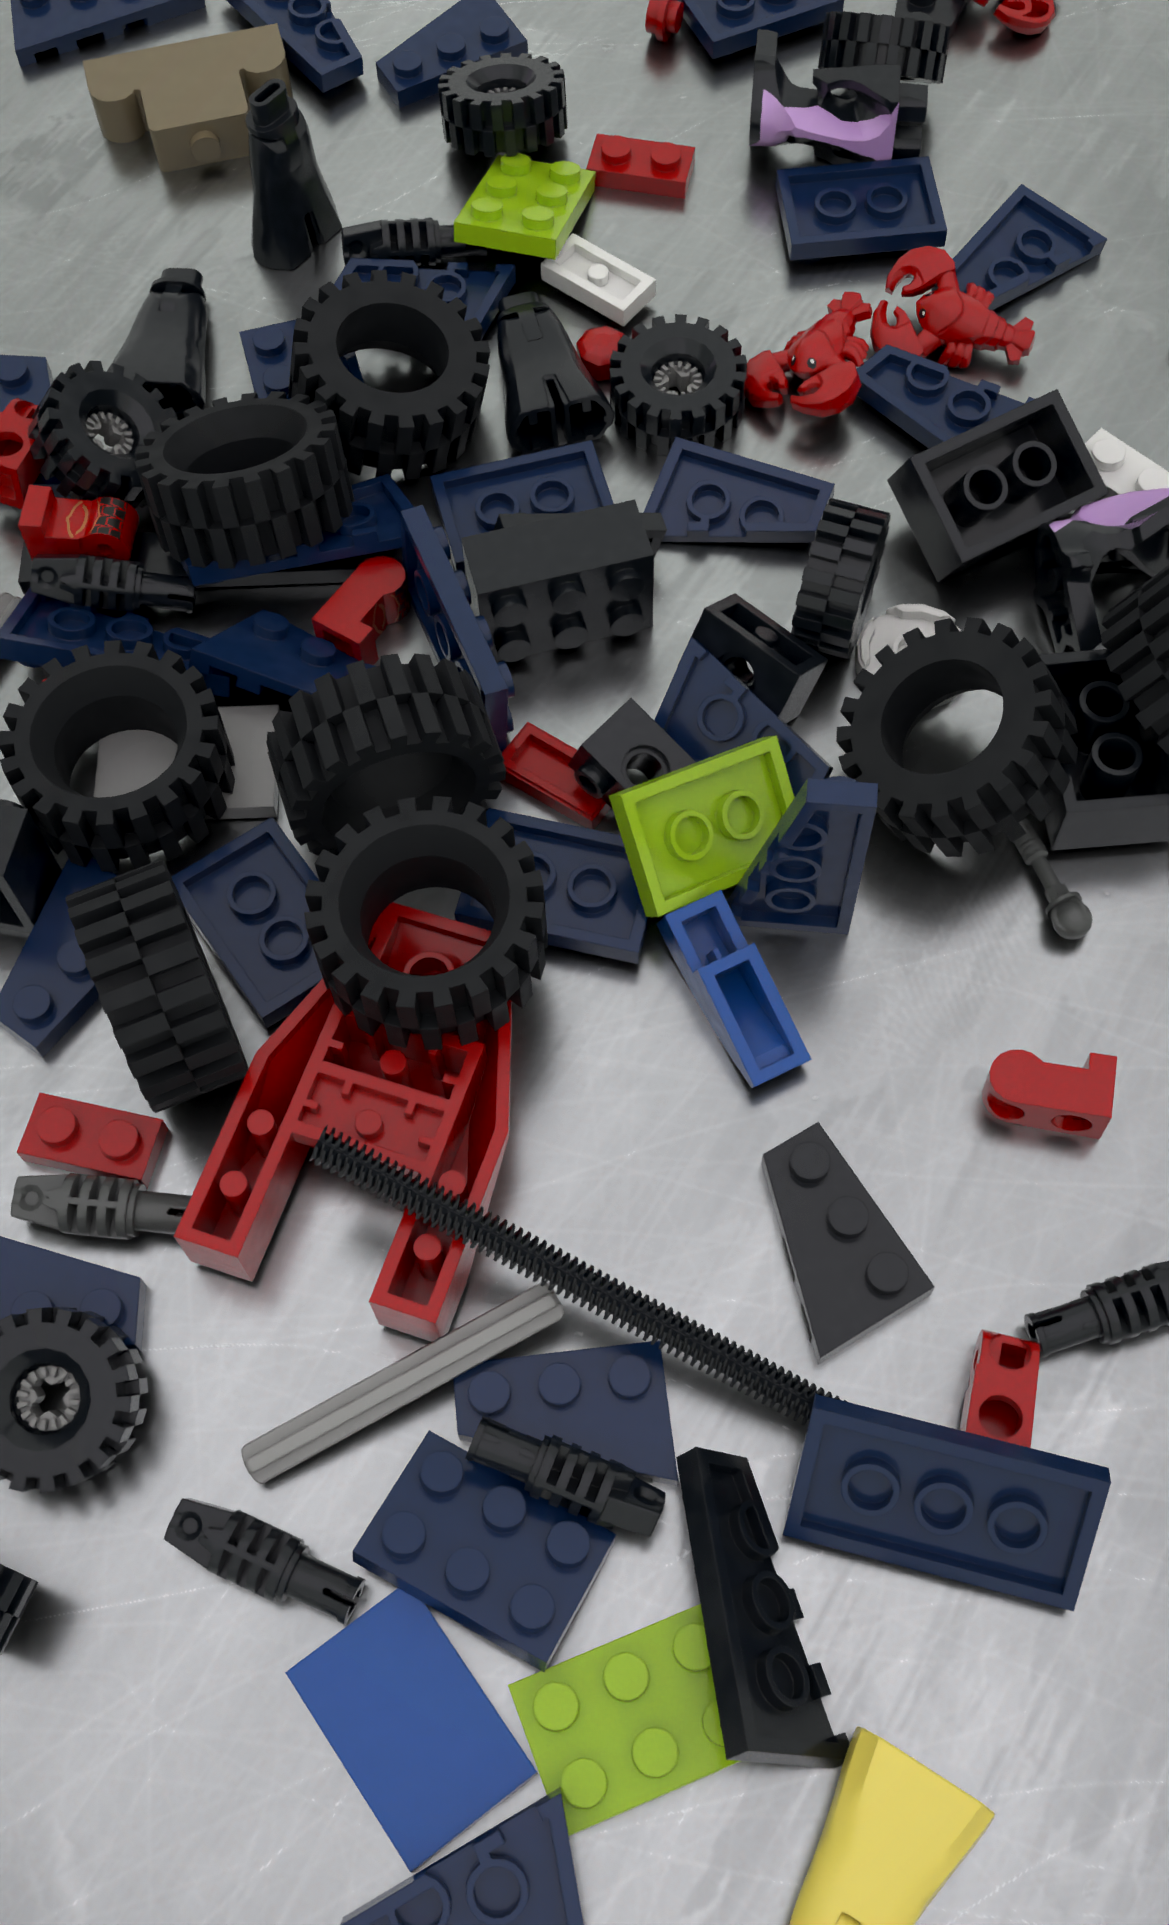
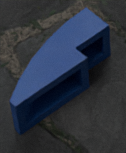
[656,890,812,1088]

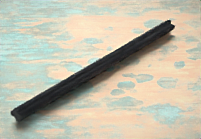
[309,1125,847,1425]

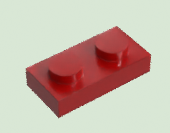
[586,134,695,199]
[17,1093,168,1189]

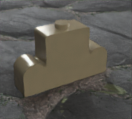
[82,23,293,172]

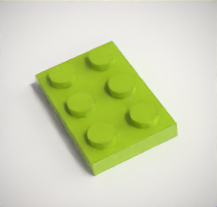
[454,153,596,260]
[609,735,795,917]
[508,1604,742,1837]

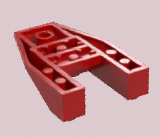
[173,902,512,1342]

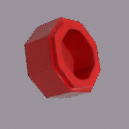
[576,326,624,381]

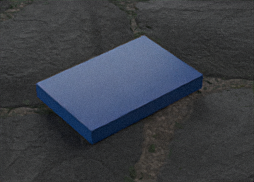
[285,1588,538,1873]

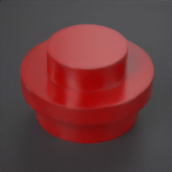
[645,0,684,42]

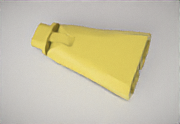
[789,1726,995,1925]

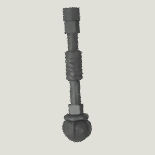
[1014,818,1092,940]

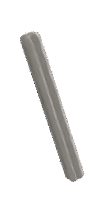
[241,1282,565,1483]

